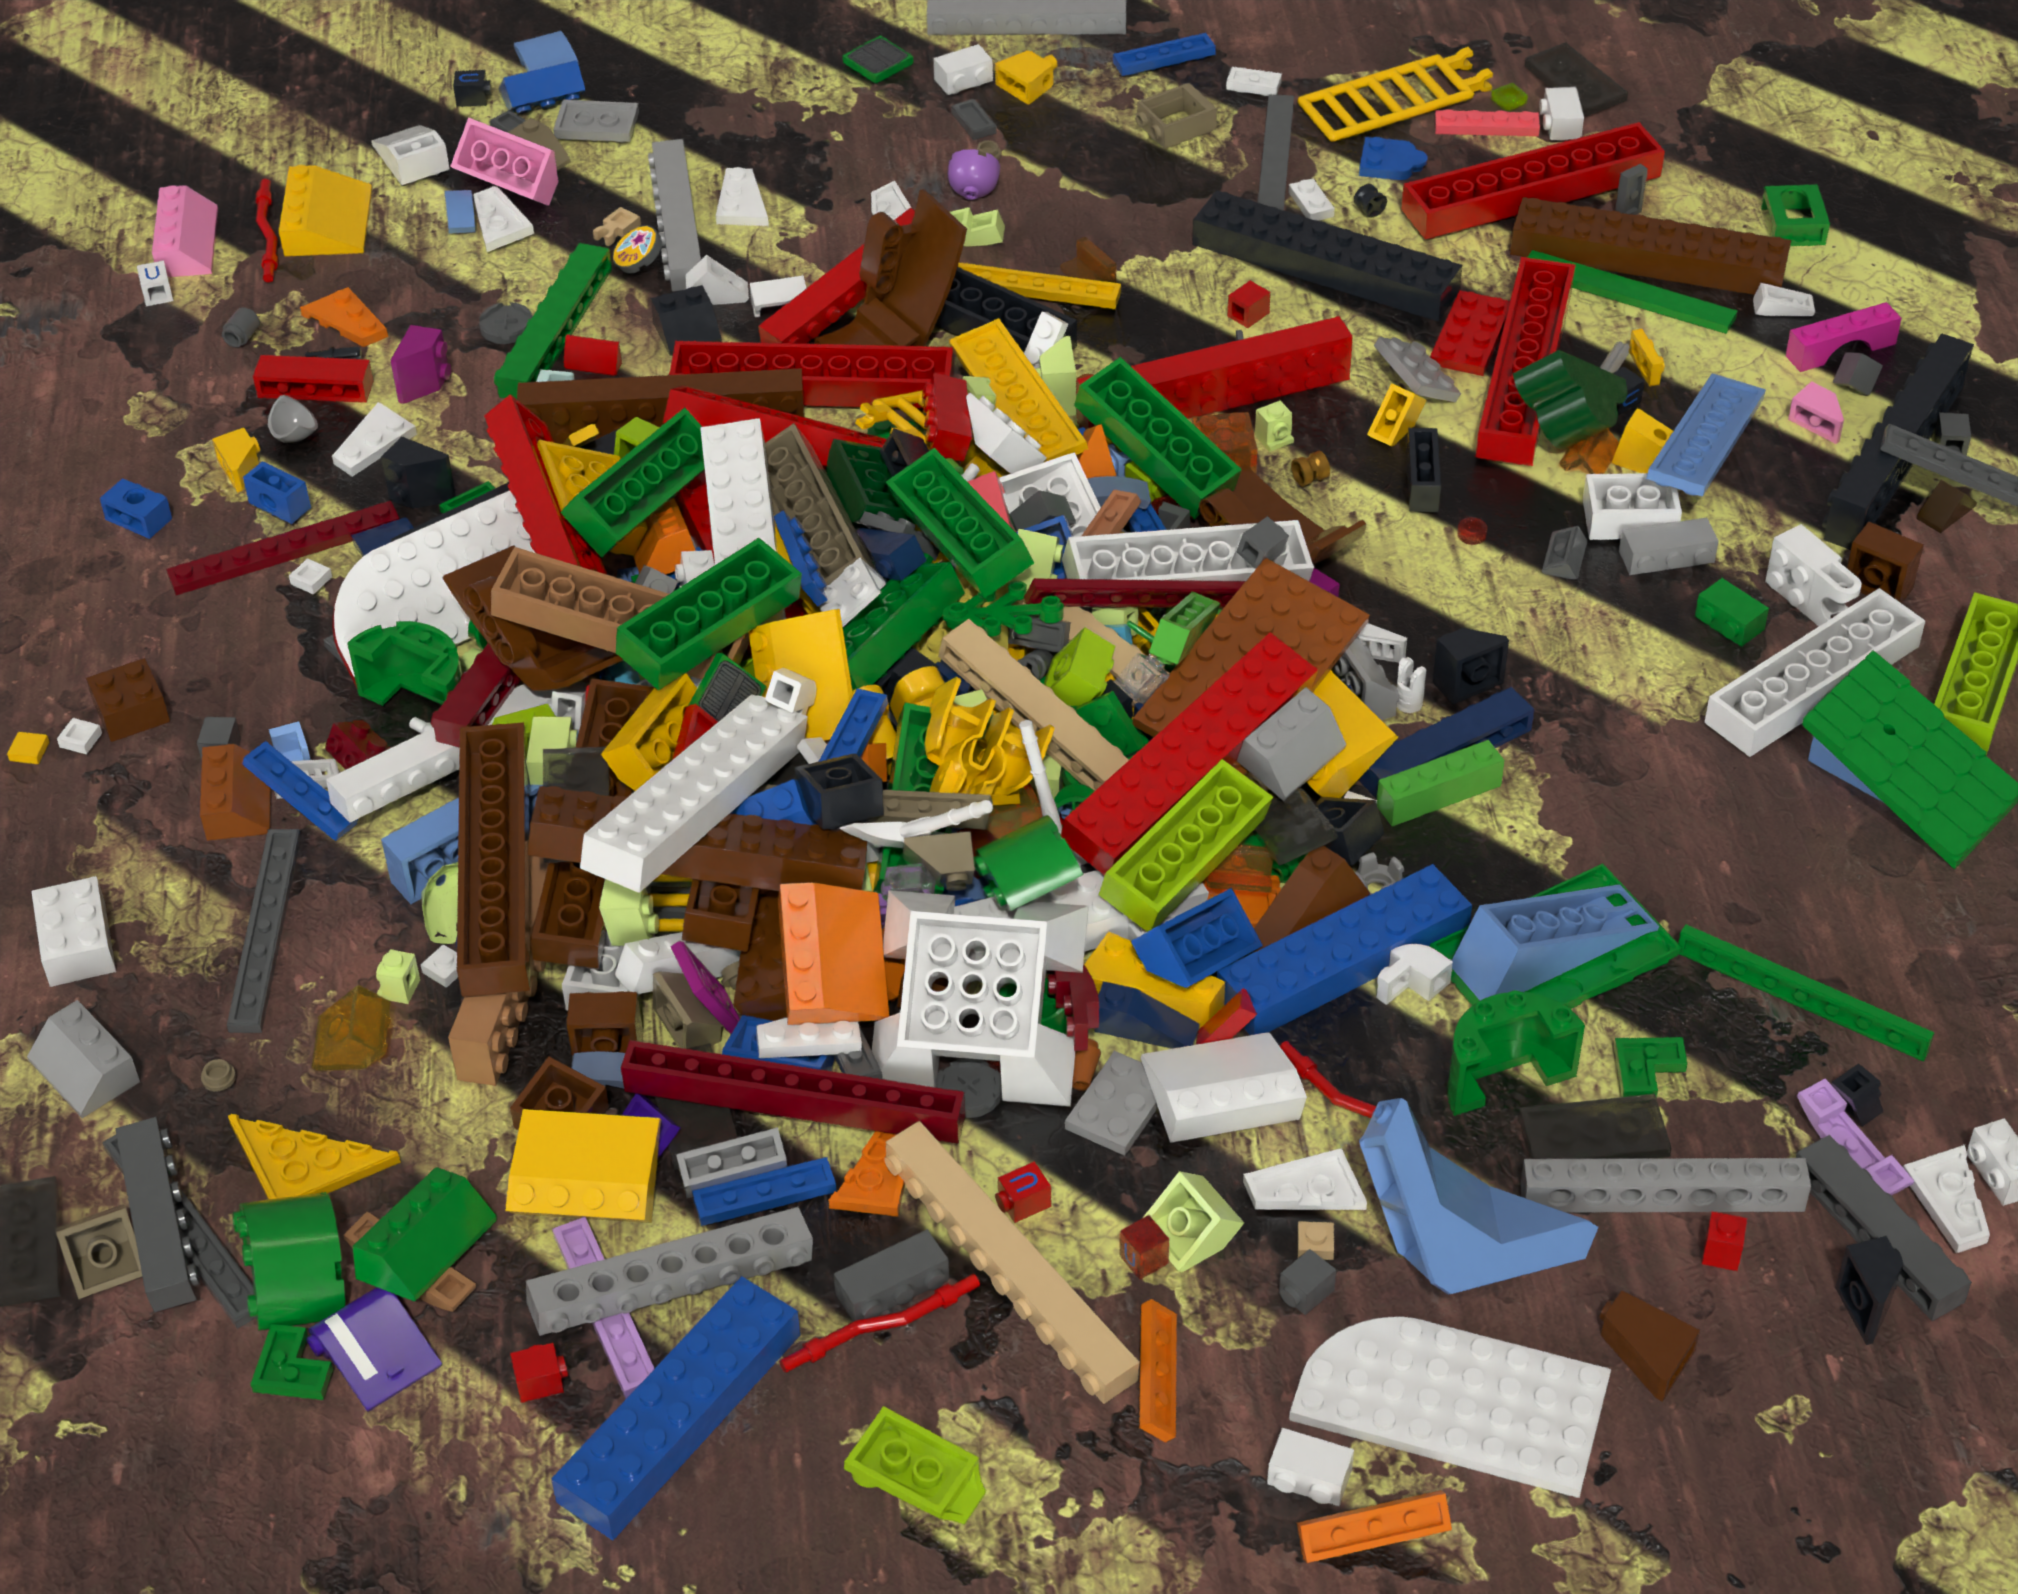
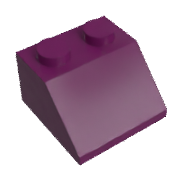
[390,325,451,404]

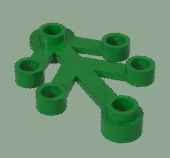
[943,581,1064,637]

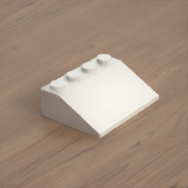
[999,452,1101,537]
[1141,1032,1307,1143]

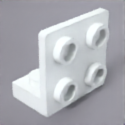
[819,558,886,627]

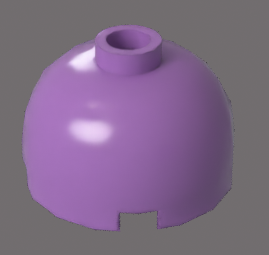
[947,149,1000,200]

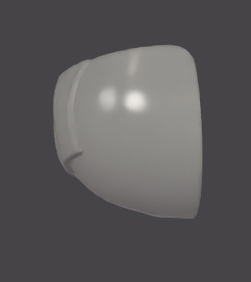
[268,395,318,443]

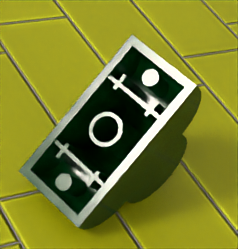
[1513,350,1627,450]
[827,439,915,534]

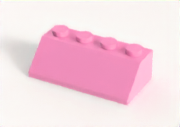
[450,118,558,206]
[152,185,218,277]

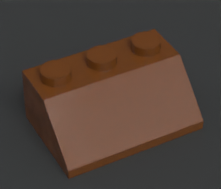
[200,744,271,841]

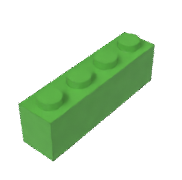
[1149,591,1220,665]
[1377,740,1505,827]

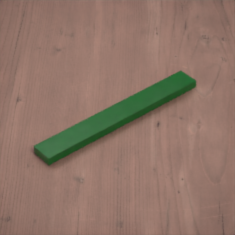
[1527,250,1737,334]
[1678,924,1935,1061]

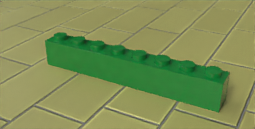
[494,243,612,399]

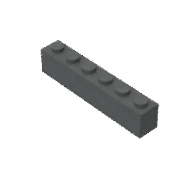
[115,1117,200,1312]
[1796,1135,1972,1321]

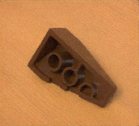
[1245,843,1370,956]

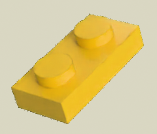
[1629,329,1665,387]

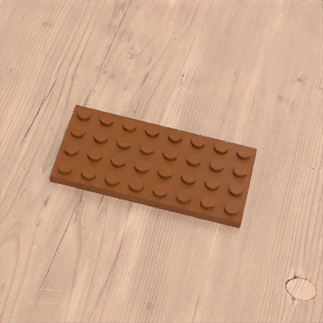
[1132,558,1370,776]

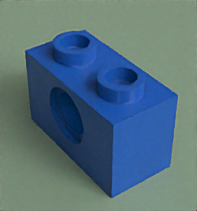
[243,461,311,524]
[99,478,172,539]

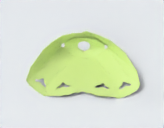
[421,862,458,944]

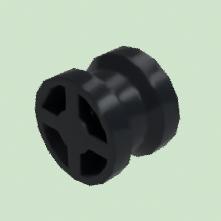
[1354,184,1387,217]

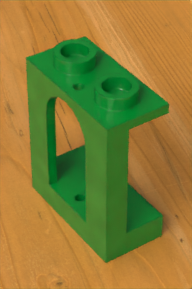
[1761,185,1830,246]

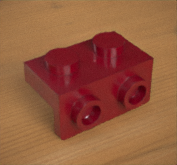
[325,720,390,770]

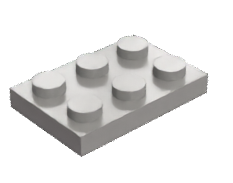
[553,100,639,143]
[1374,337,1461,403]
[1065,1051,1158,1156]

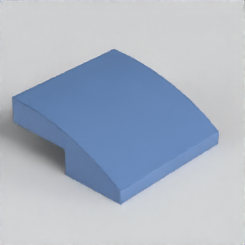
[514,31,578,72]

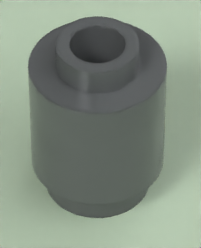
[222,308,260,347]

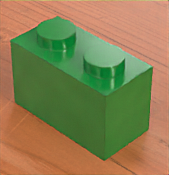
[1695,578,1769,647]

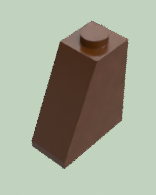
[1600,1290,1700,1402]

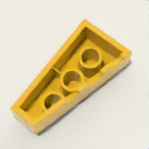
[1084,932,1225,1028]

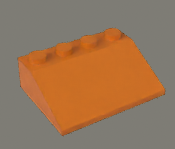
[778,883,889,1025]

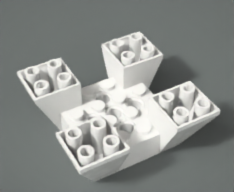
[872,890,1089,1107]

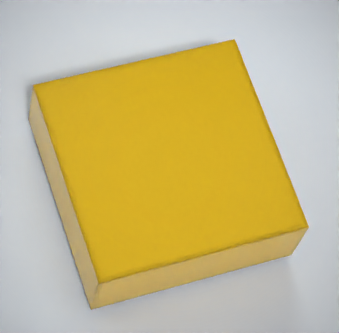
[7,732,50,764]

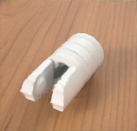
[1397,657,1426,713]

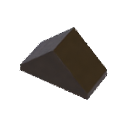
[1917,480,1977,533]

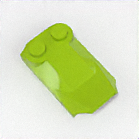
[844,1406,986,1524]

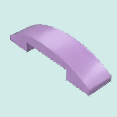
[1797,1078,1914,1196]

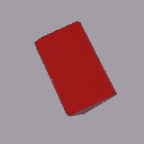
[564,335,622,376]
[1196,988,1257,1045]

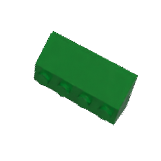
[353,1167,497,1302]

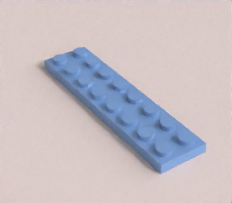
[1646,373,1766,497]

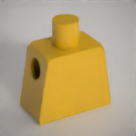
[995,51,1058,105]
[1612,408,1673,473]

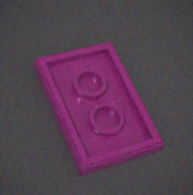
[670,941,740,1034]

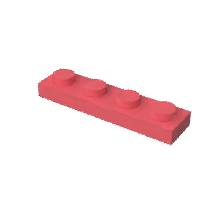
[1435,109,1540,136]

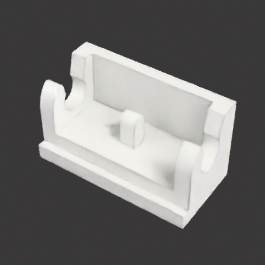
[750,276,806,317]

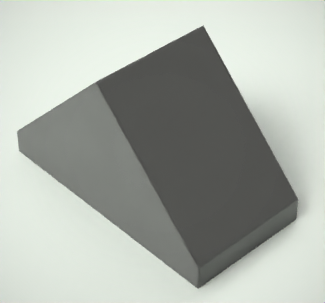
[1010,490,1076,532]

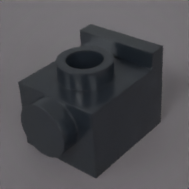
[1831,1063,1884,1127]

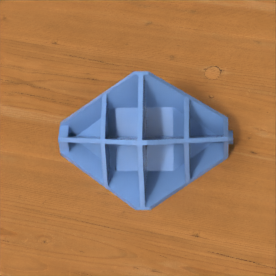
[1359,1098,1598,1294]

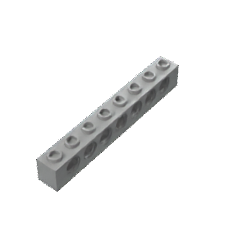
[1520,1158,1811,1212]
[526,1207,813,1336]

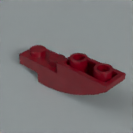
[1046,964,1099,1051]

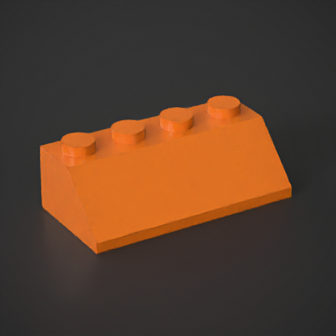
[633,498,696,575]

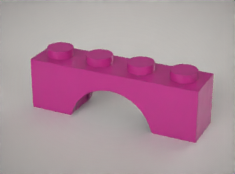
[1786,302,1902,372]

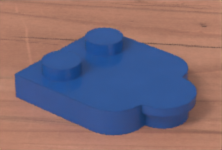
[1359,137,1428,180]

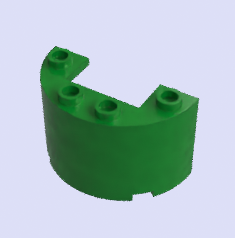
[347,621,462,706]
[973,815,1084,911]
[1447,990,1585,1116]
[232,1192,345,1331]

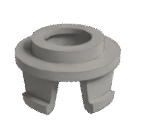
[1355,852,1404,895]

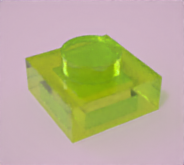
[1491,82,1528,112]

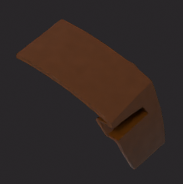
[814,189,967,346]
[1196,464,1366,566]
[442,545,624,691]

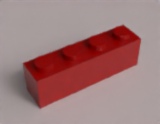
[253,355,374,403]
[922,373,972,462]

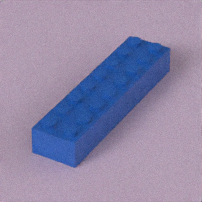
[1217,864,1472,1035]
[551,1276,800,1541]

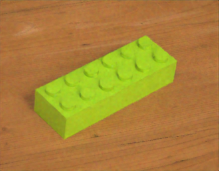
[1934,592,2018,755]
[1098,759,1273,932]

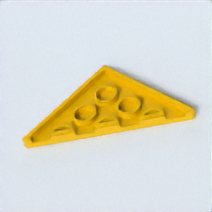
[228,1114,400,1199]

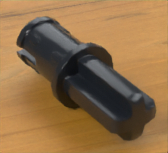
[305,346,362,359]

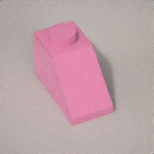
[1788,381,1844,444]

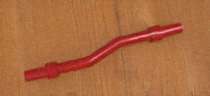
[256,179,278,283]
[1280,1041,1376,1118]
[779,1274,980,1373]

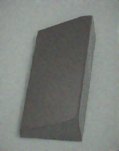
[1542,526,1587,579]

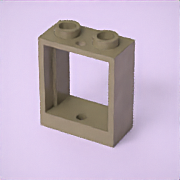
[1135,83,1217,149]

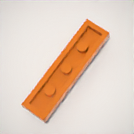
[1139,1299,1177,1443]
[1297,1490,1452,1563]

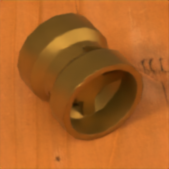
[1291,450,1330,487]

